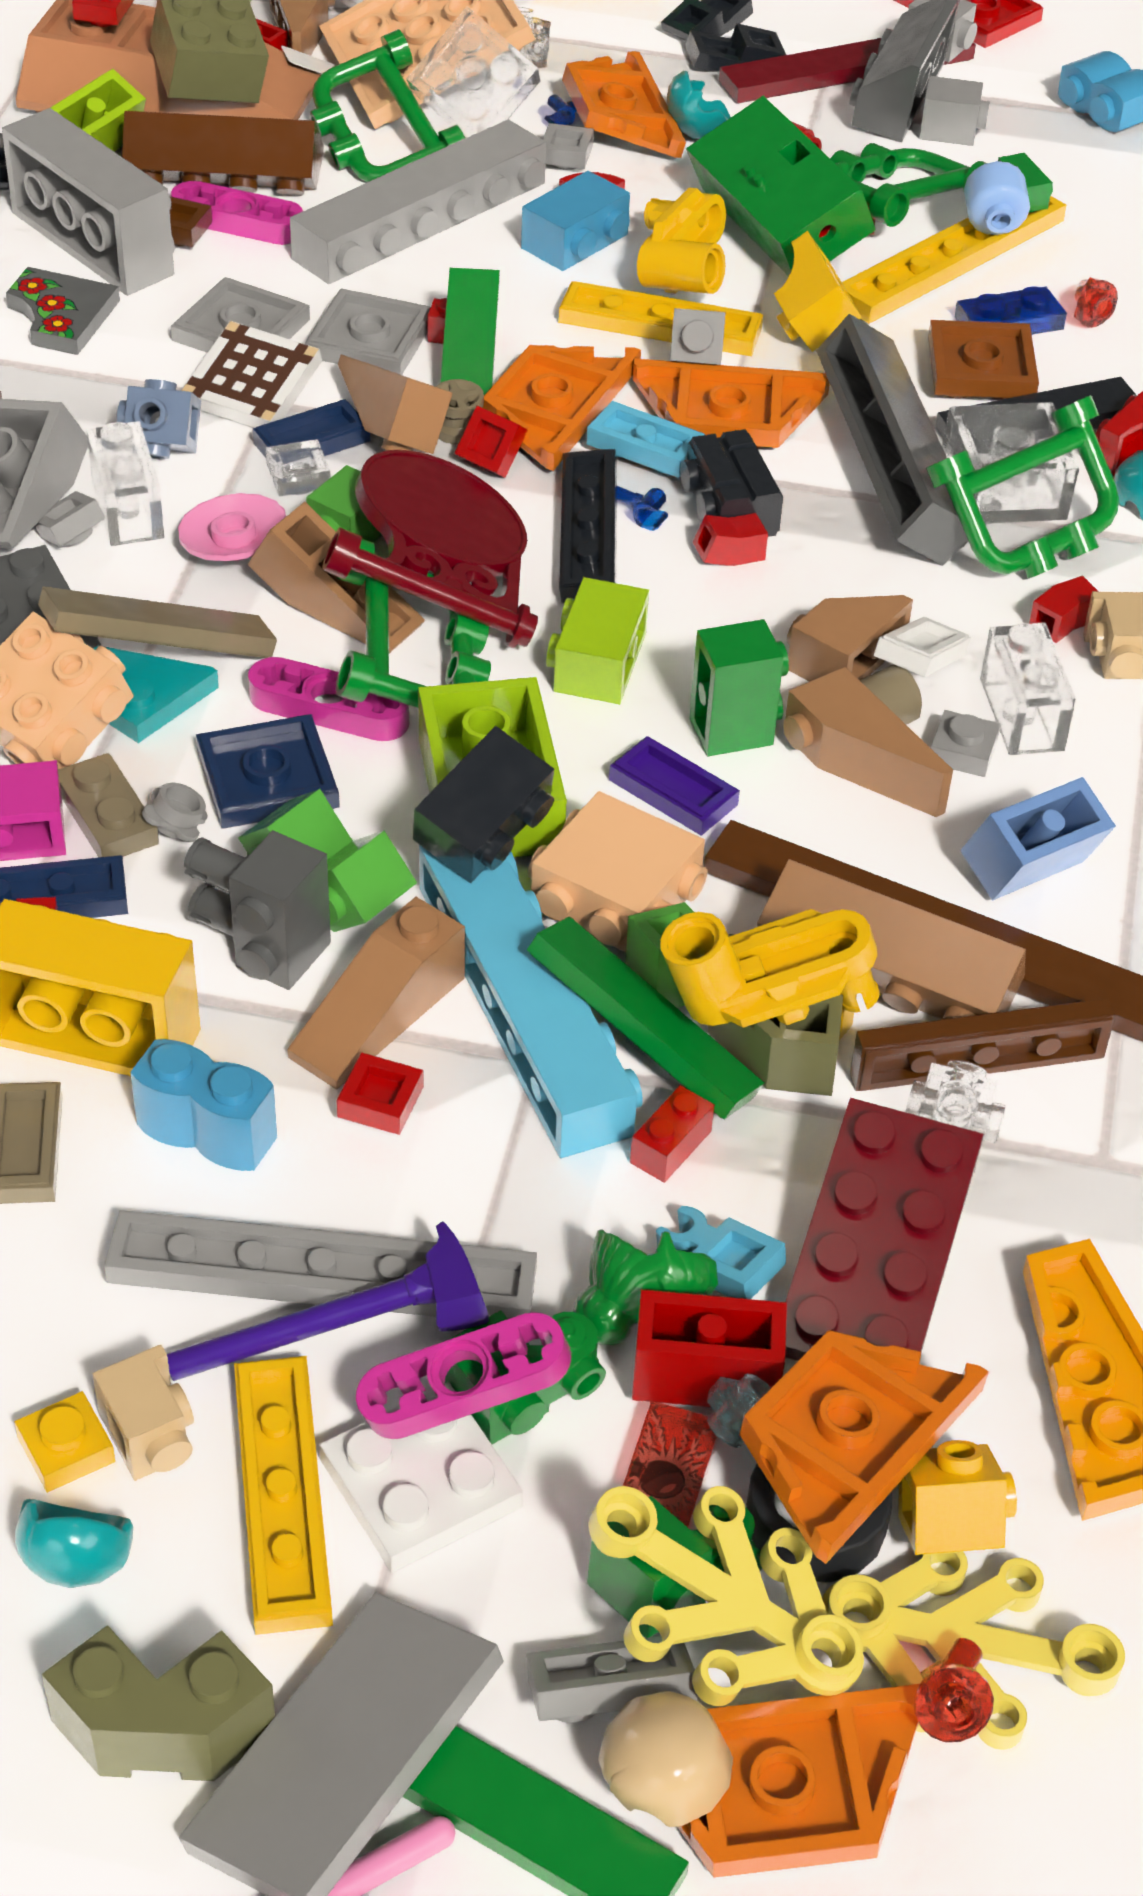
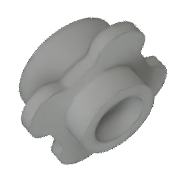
[142,782,208,842]

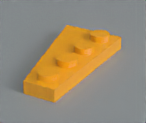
[1022,1238,1143,1521]

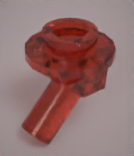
[1074,277,1118,328]
[914,1638,994,1743]

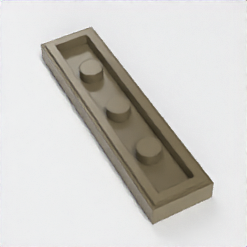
[38,586,277,658]

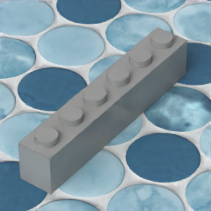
[290,119,546,285]

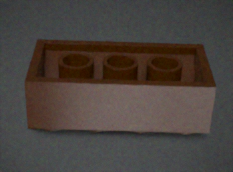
[122,111,324,196]

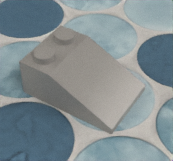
[0,399,90,548]

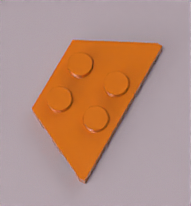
[562,51,686,158]
[483,345,641,471]
[633,358,830,448]
[739,1330,989,1564]
[677,1683,925,1878]

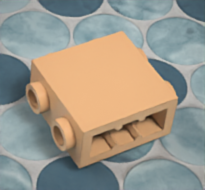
[0,612,134,769]
[528,791,707,952]

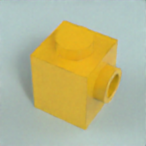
[898,1440,1017,1555]

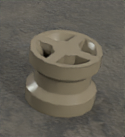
[435,379,484,444]

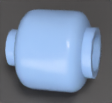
[964,161,1030,235]

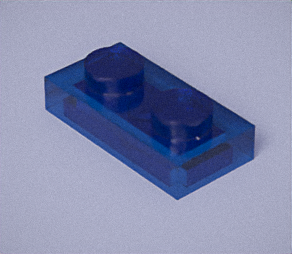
[954,286,1067,335]

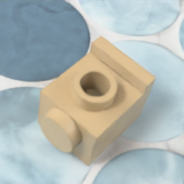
[1083,592,1143,679]
[92,1344,194,1481]

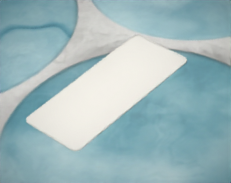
[281,46,350,84]

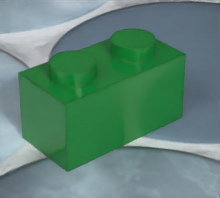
[998,152,1053,212]

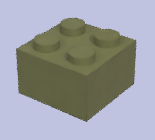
[150,0,269,103]

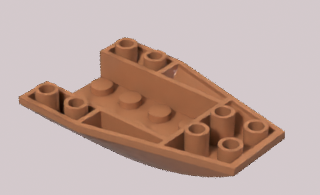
[16,0,320,120]

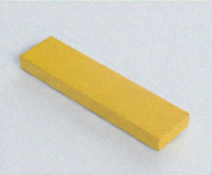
[558,281,763,357]
[234,1356,333,1635]

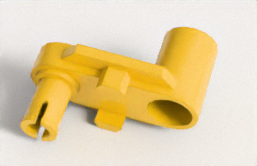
[637,188,726,294]
[660,909,880,1028]

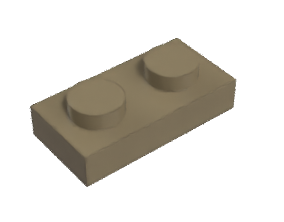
[58,753,159,857]

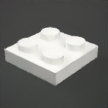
[319,1382,523,1573]

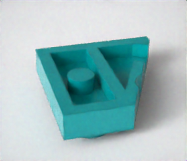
[93,645,219,743]

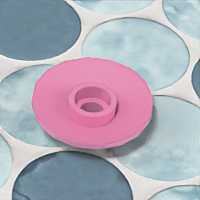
[178,493,286,561]

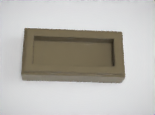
[0,1082,63,1204]

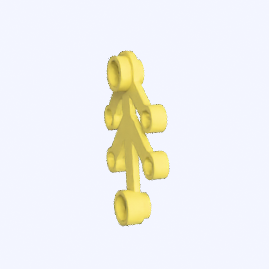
[588,1486,864,1706]
[822,1551,1125,1750]

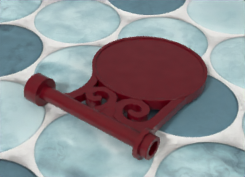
[322,450,538,648]

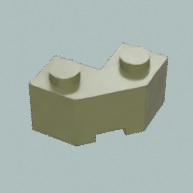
[707,934,843,1096]
[41,1625,275,1781]

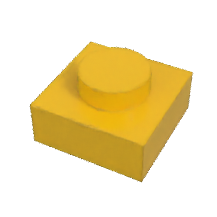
[14,1391,116,1493]

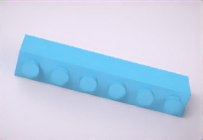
[419,845,643,1159]

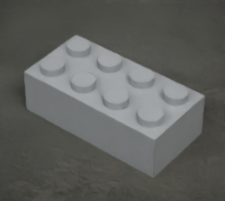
[2,108,175,296]

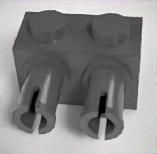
[183,830,331,991]

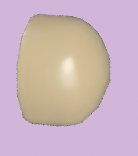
[598,1691,733,1827]

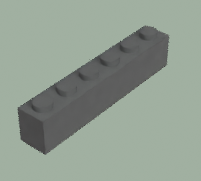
[816,314,968,566]

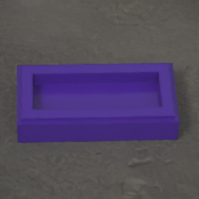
[609,736,740,836]

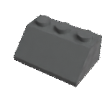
[849,0,960,143]

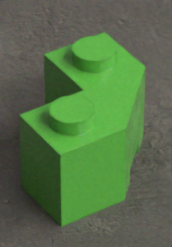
[238,789,417,932]

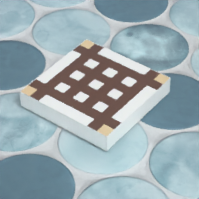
[181,321,322,428]

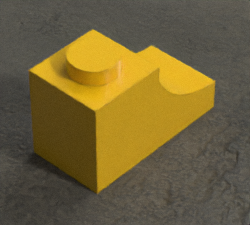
[773,231,862,352]

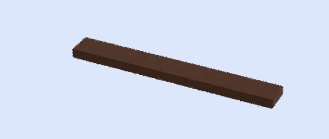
[704,820,1143,1042]

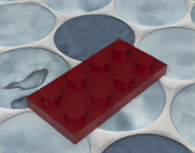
[785,1097,984,1361]

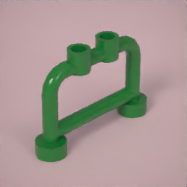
[310,29,465,182]
[831,143,986,227]
[926,395,1119,579]
[336,539,491,708]

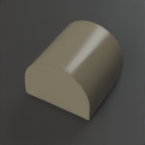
[860,664,922,725]

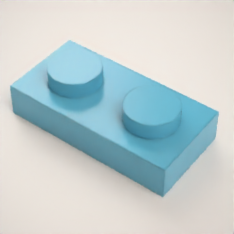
[586,401,705,478]

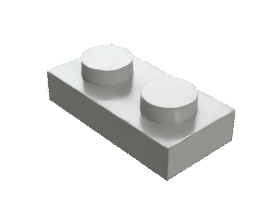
[526,1636,697,1723]

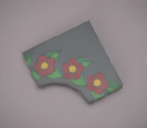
[6,266,120,355]

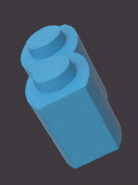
[1058,51,1143,132]
[130,1039,278,1171]

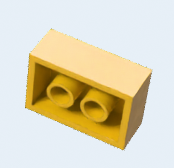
[0,899,201,1076]

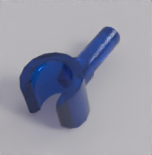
[544,94,577,126]
[617,485,668,531]

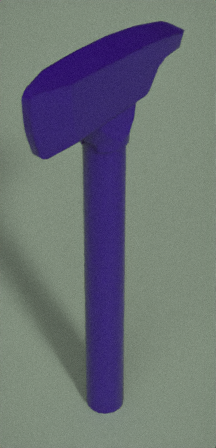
[167,1221,490,1381]

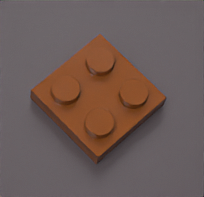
[928,319,1039,399]

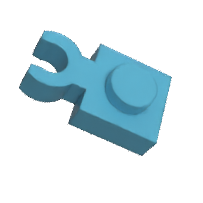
[656,1206,786,1299]

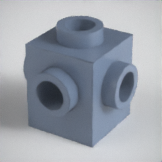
[117,379,201,459]

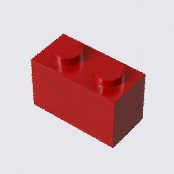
[632,1289,787,1411]

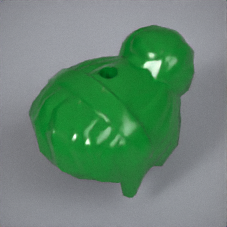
[573,1229,718,1346]

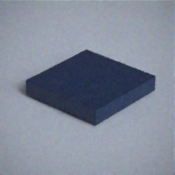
[196,714,340,829]

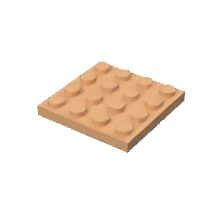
[319,0,536,129]

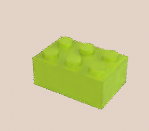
[418,677,567,857]

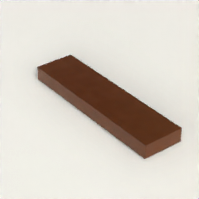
[850,998,1116,1091]

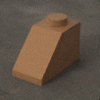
[787,595,913,682]

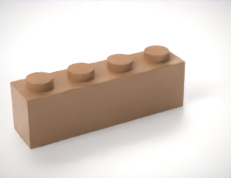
[757,859,1026,1020]

